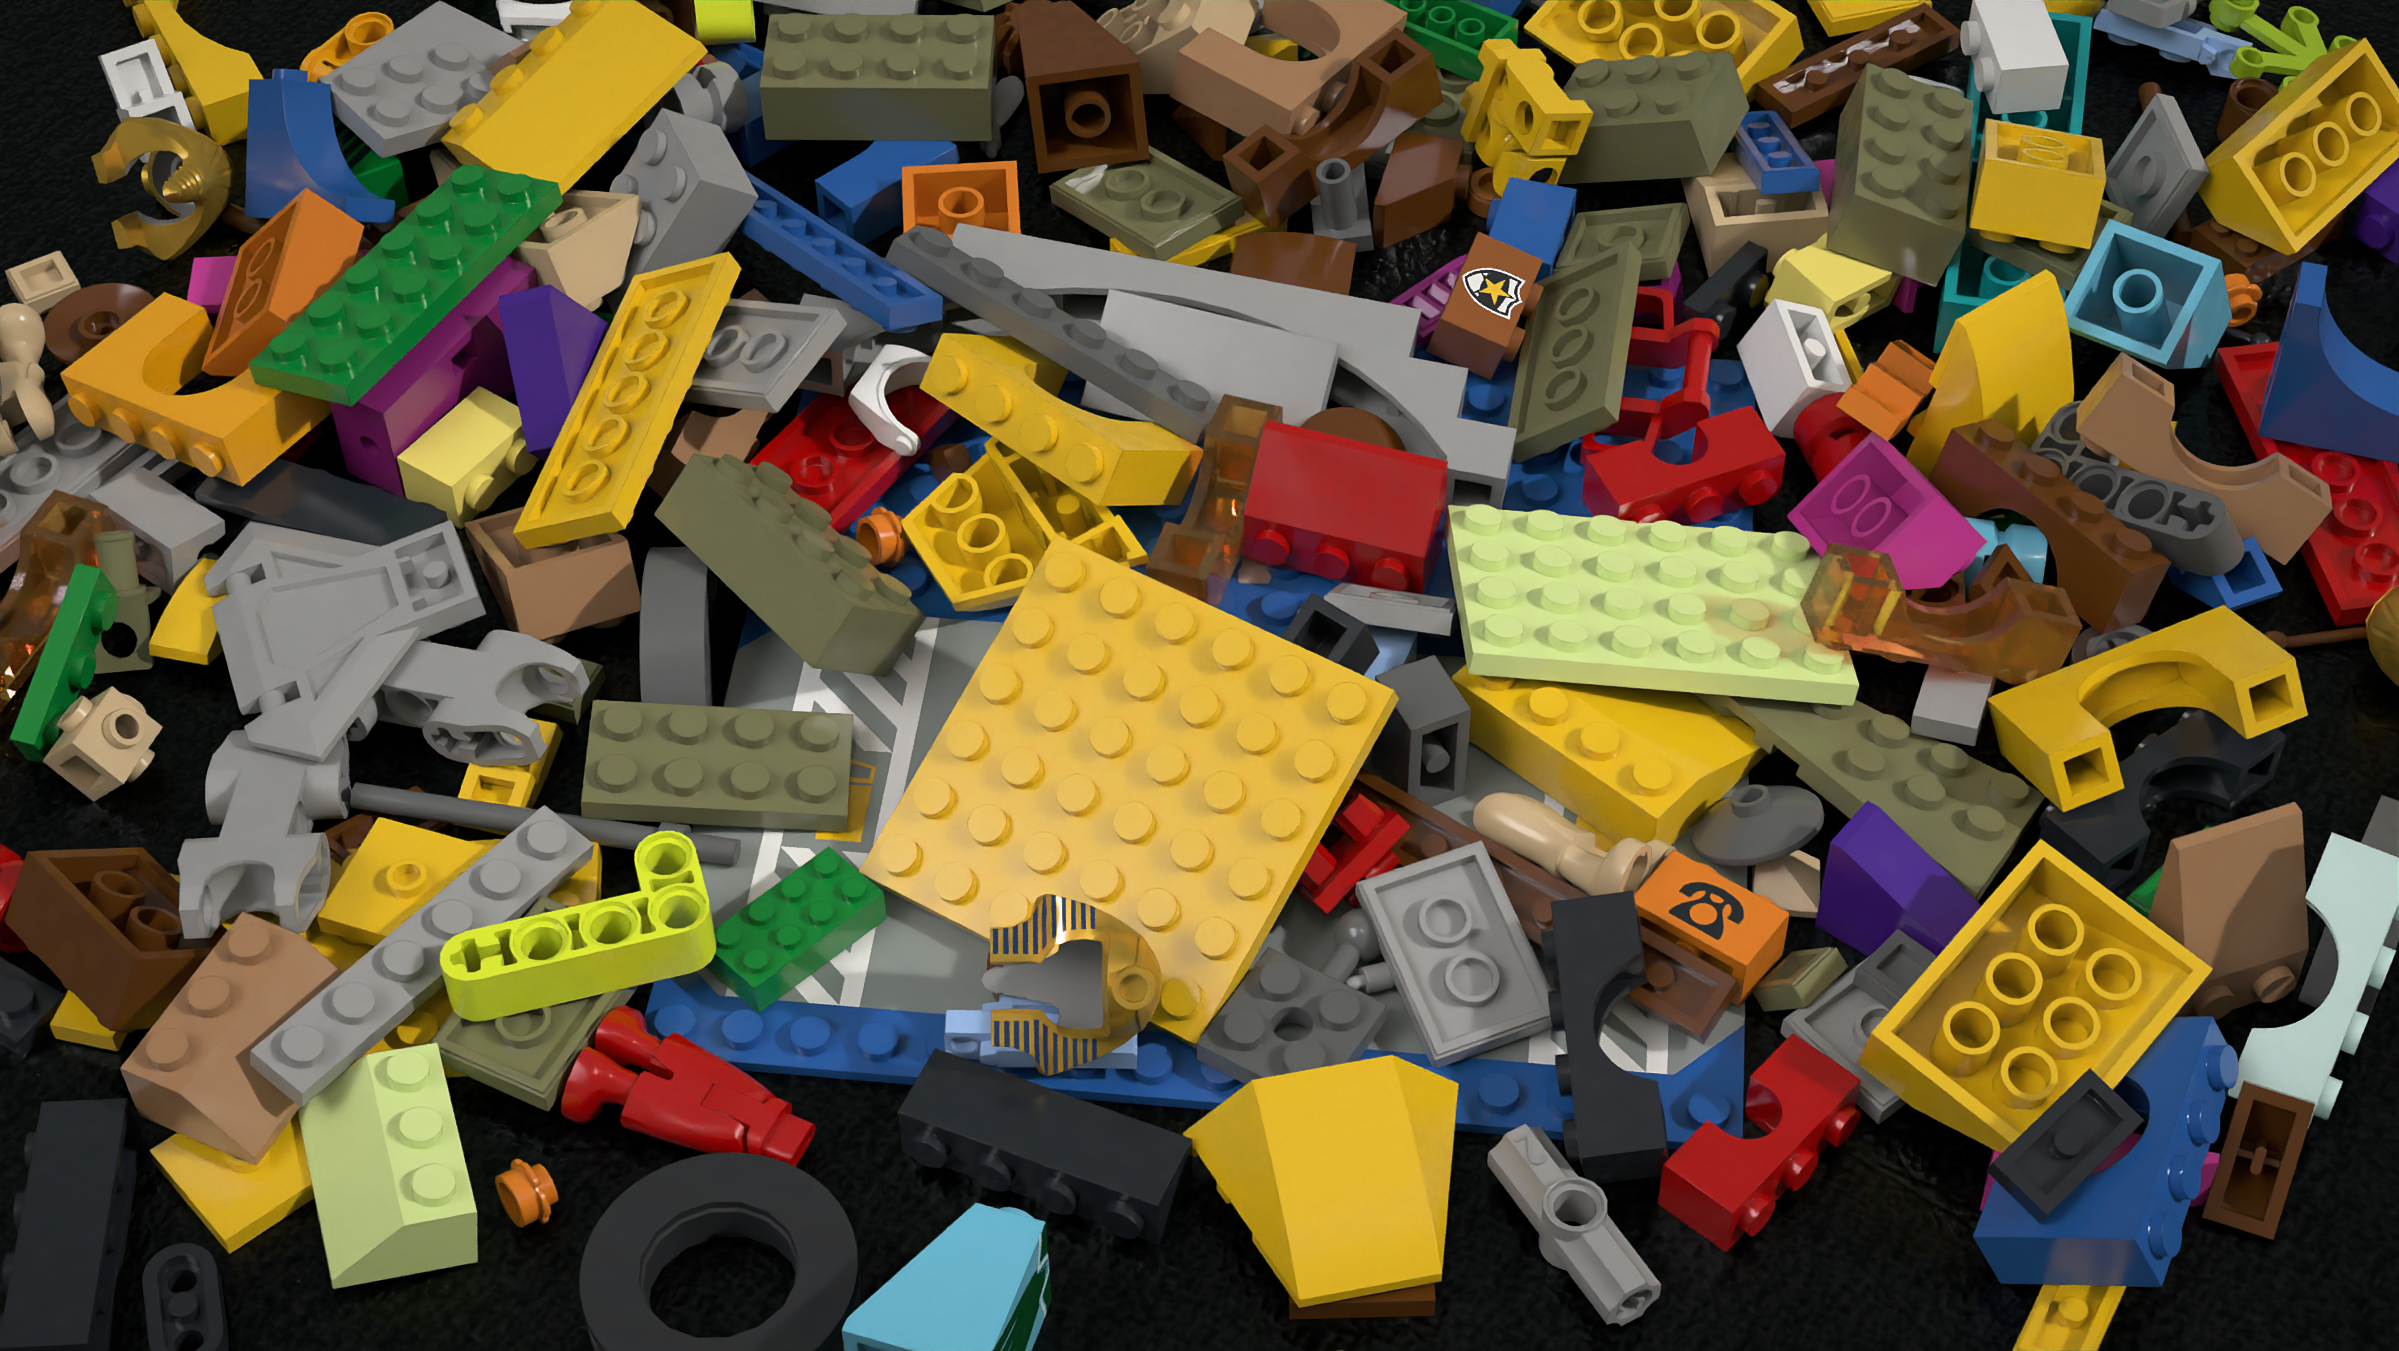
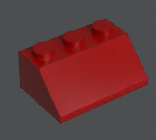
[1244,420,1448,594]

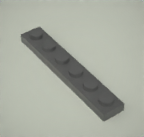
[885,225,1225,445]

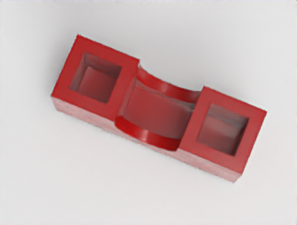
[1582,405,1786,526]
[1658,1033,1861,1252]

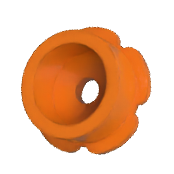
[2224,273,2262,327]
[856,507,910,567]
[495,1159,558,1228]

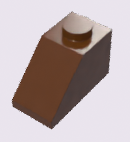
[1373,131,1473,249]

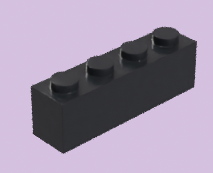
[194,458,448,547]
[898,1048,1193,1245]
[0,1098,142,1351]

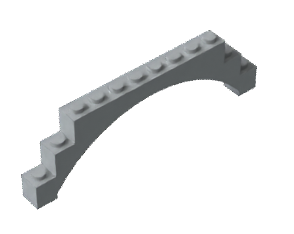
[797,223,1517,513]

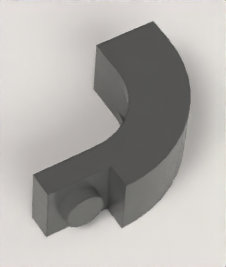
[640,546,723,706]

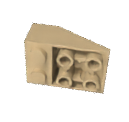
[1096,0,1260,94]
[1680,152,1829,277]

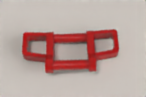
[1580,286,1720,465]

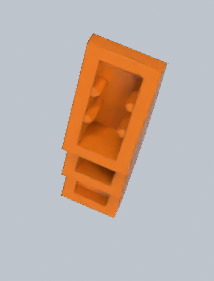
[1836,340,1936,441]

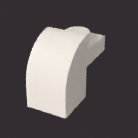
[98,38,196,163]

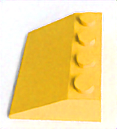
[440,0,708,196]
[1523,0,1804,103]
[1451,664,1768,846]
[1857,839,2213,1154]

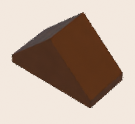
[2202,1080,2315,1240]

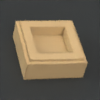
[5,251,81,315]

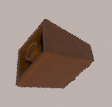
[1015,0,1150,174]

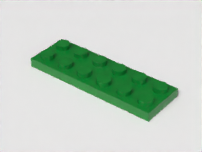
[248,164,563,407]

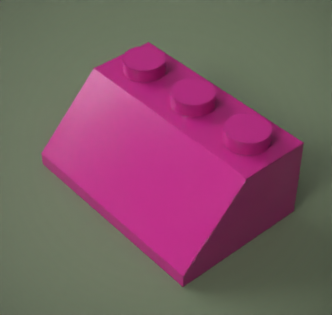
[1787,431,1987,594]

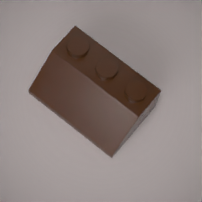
[4,847,228,1033]

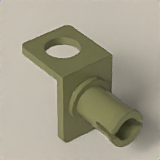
[92,530,161,674]

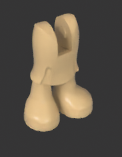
[0,303,55,457]
[1473,792,1677,896]

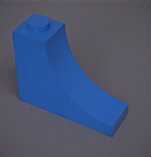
[245,69,395,224]
[2257,261,2399,463]

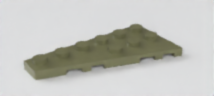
[1694,693,2046,902]

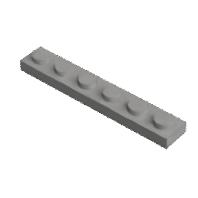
[250,805,594,1108]

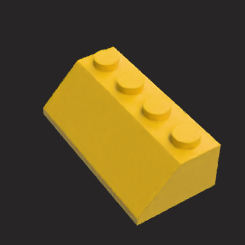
[2197,37,2399,256]

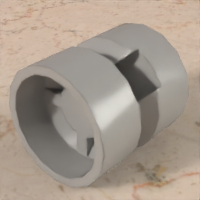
[642,61,747,135]

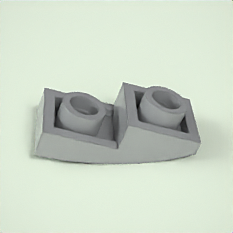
[1910,655,1998,746]

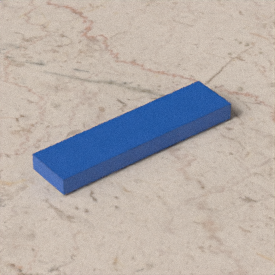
[1729,110,1820,195]

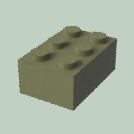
[1558,51,1750,184]

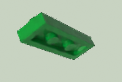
[10,563,118,764]

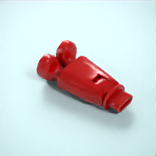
[561,1005,816,1167]

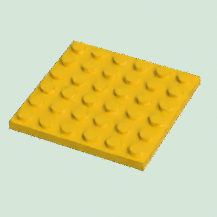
[859,534,1399,1049]

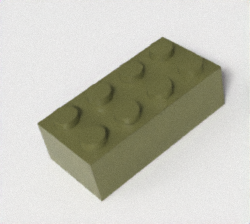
[759,13,997,141]
[1826,63,1974,287]
[654,453,927,677]

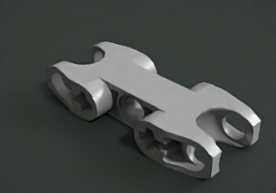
[346,630,590,766]
[177,730,352,939]

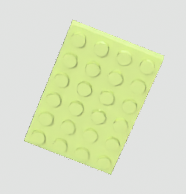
[1443,504,1859,706]

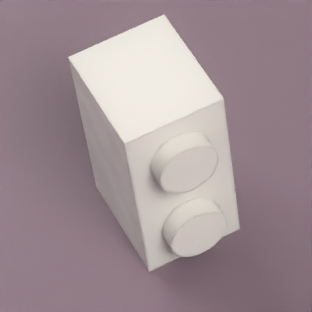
[1960,0,2069,114]
[1736,298,1852,439]

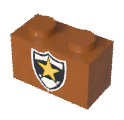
[1426,232,1544,380]

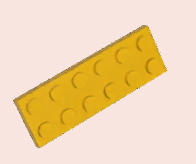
[513,251,742,550]

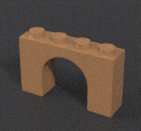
[1170,0,1408,138]

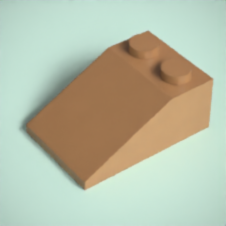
[464,506,641,645]
[2148,802,2309,1020]

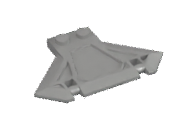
[204,520,486,763]

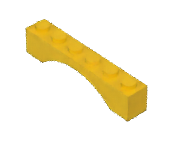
[123,0,263,146]

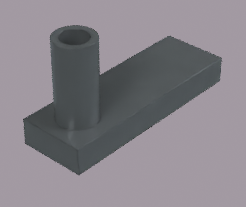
[1310,158,1374,253]

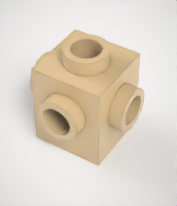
[43,686,163,802]

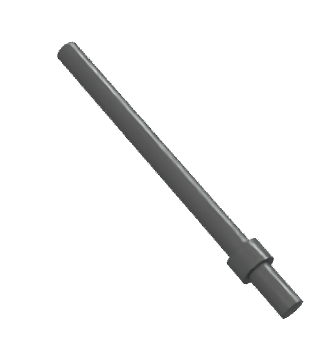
[350,783,741,866]

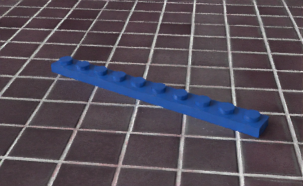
[613,118,943,333]

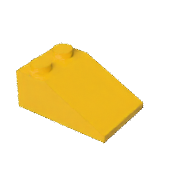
[1970,118,2106,253]

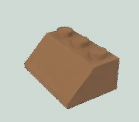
[120,911,343,1166]

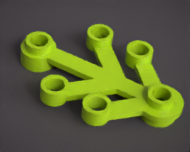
[2209,0,2357,92]

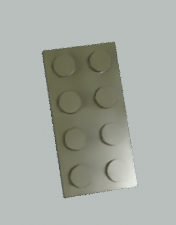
[1508,240,1643,464]
[581,700,853,832]

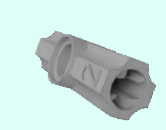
[1487,1124,1661,1326]

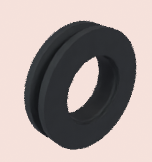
[579,1153,863,1351]

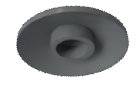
[1692,784,1825,866]

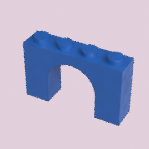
[725,70,960,246]
[1973,1016,2239,1287]

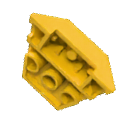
[1906,269,2074,479]
[900,436,1150,611]
[1183,1055,1459,1308]

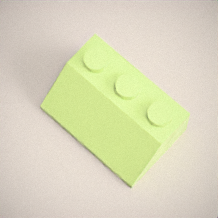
[298,1043,478,1289]

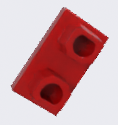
[1293,789,1410,914]

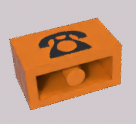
[1634,849,1790,1007]

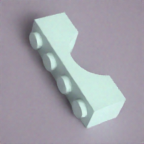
[2227,832,2399,1128]

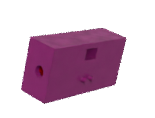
[329,256,539,498]

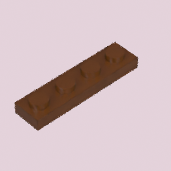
[1754,2,1960,129]

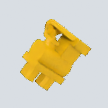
[1460,39,1594,197]

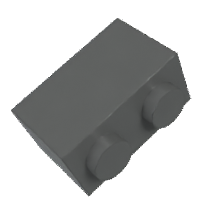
[1371,655,1471,807]

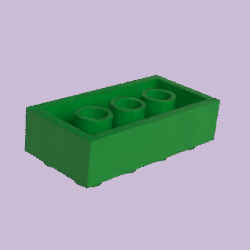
[1383,0,1519,82]
[705,846,887,1014]

